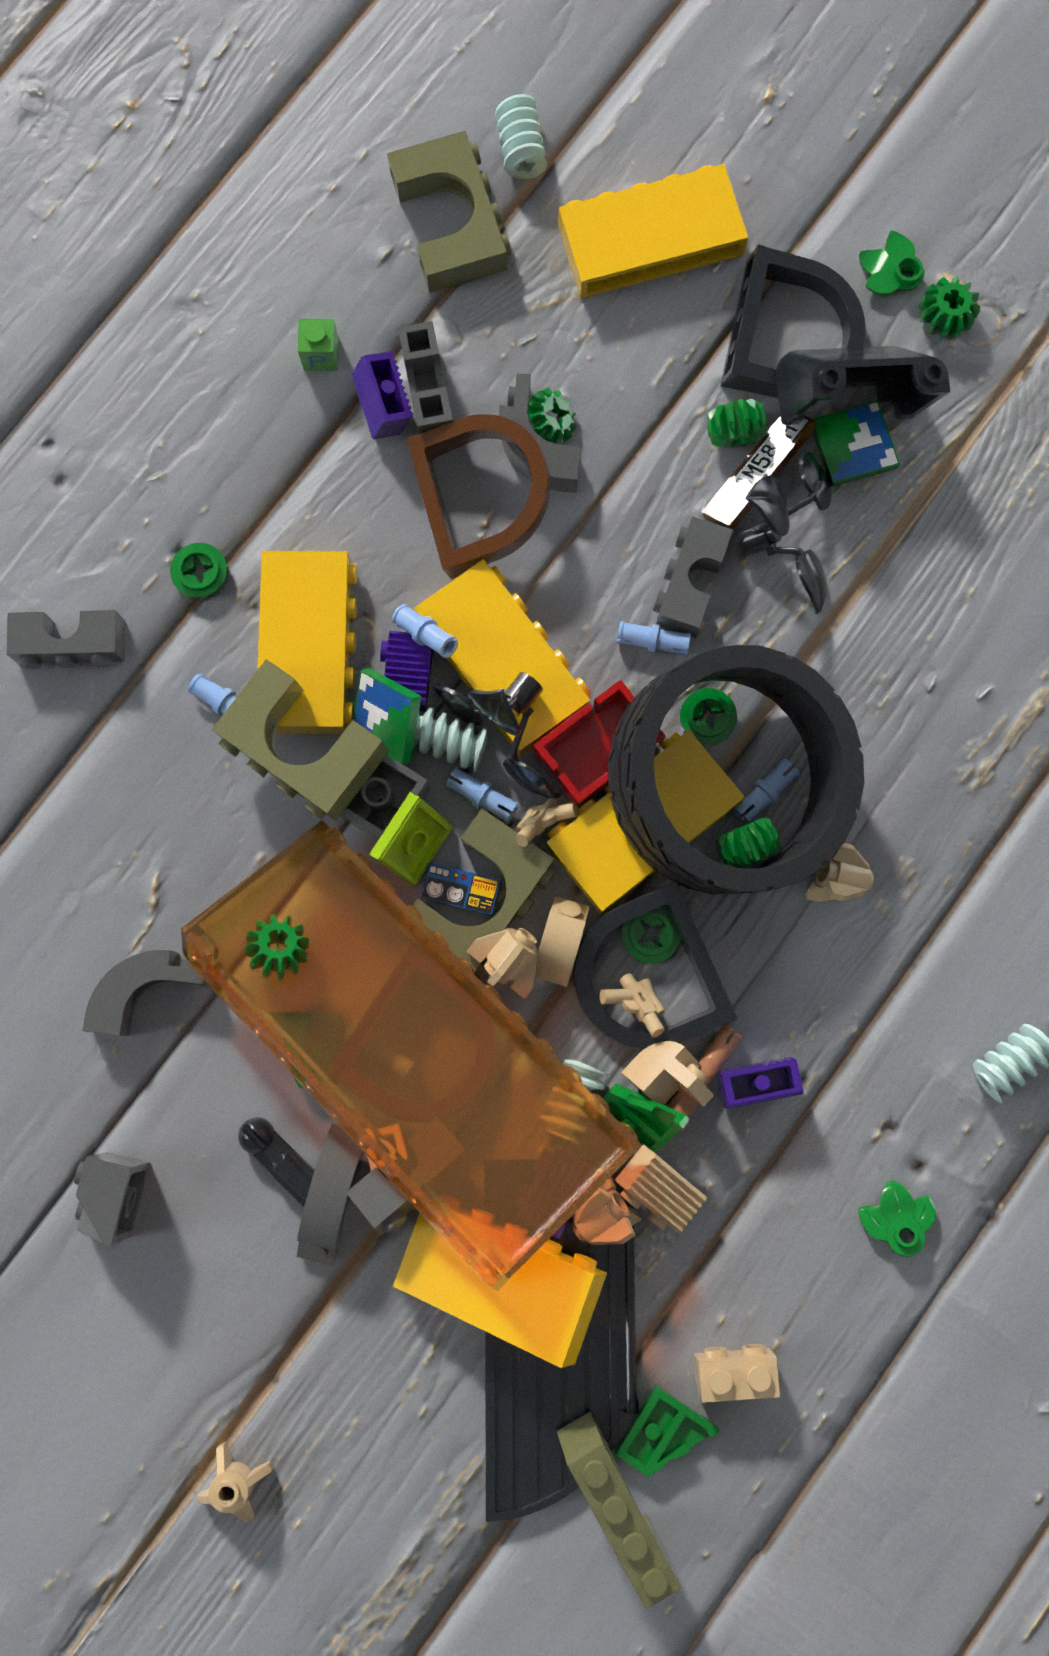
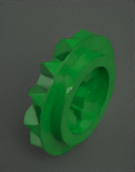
[528,387,577,444]
[170,543,228,599]
[680,688,737,745]
[622,907,680,964]

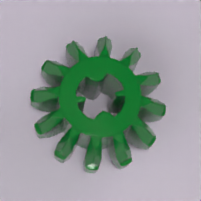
[919,276,981,340]
[707,399,767,449]
[715,817,781,868]
[244,913,310,980]

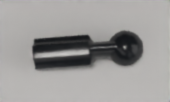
[238,1117,315,1207]

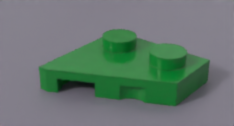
[615,1384,720,1477]

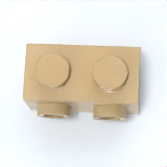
[694,1344,780,1403]

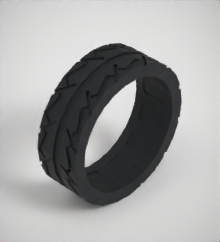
[608,645,865,895]

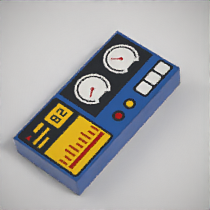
[421,862,501,916]

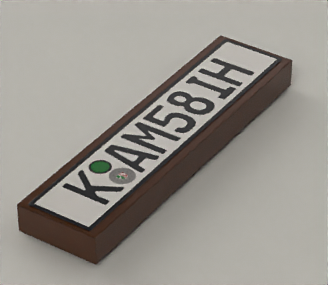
[702,415,817,530]

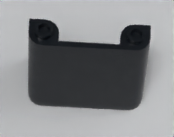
[776,346,951,425]

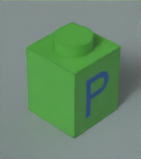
[298,319,339,371]

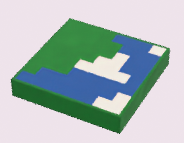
[813,401,900,487]
[353,668,421,765]

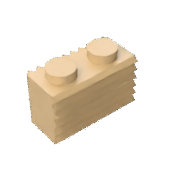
[615,1144,707,1233]

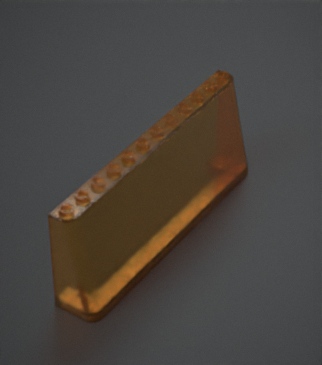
[181,820,642,1291]

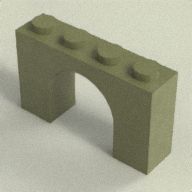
[387,130,511,293]
[212,659,390,821]
[396,809,556,982]
[557,1412,681,1610]

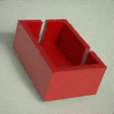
[533,679,666,809]

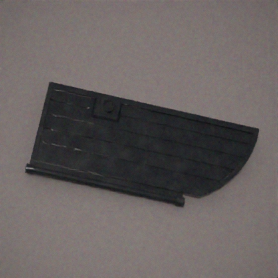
[485,1153,639,1522]

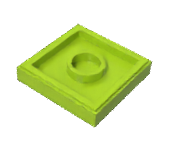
[369,792,453,887]

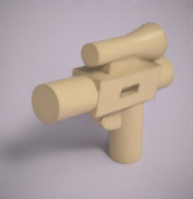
[514,799,579,847]
[600,974,665,1037]

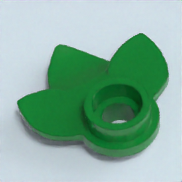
[859,230,925,295]
[858,1180,936,1257]

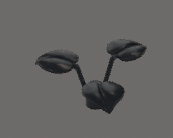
[738,451,832,614]
[433,672,562,798]

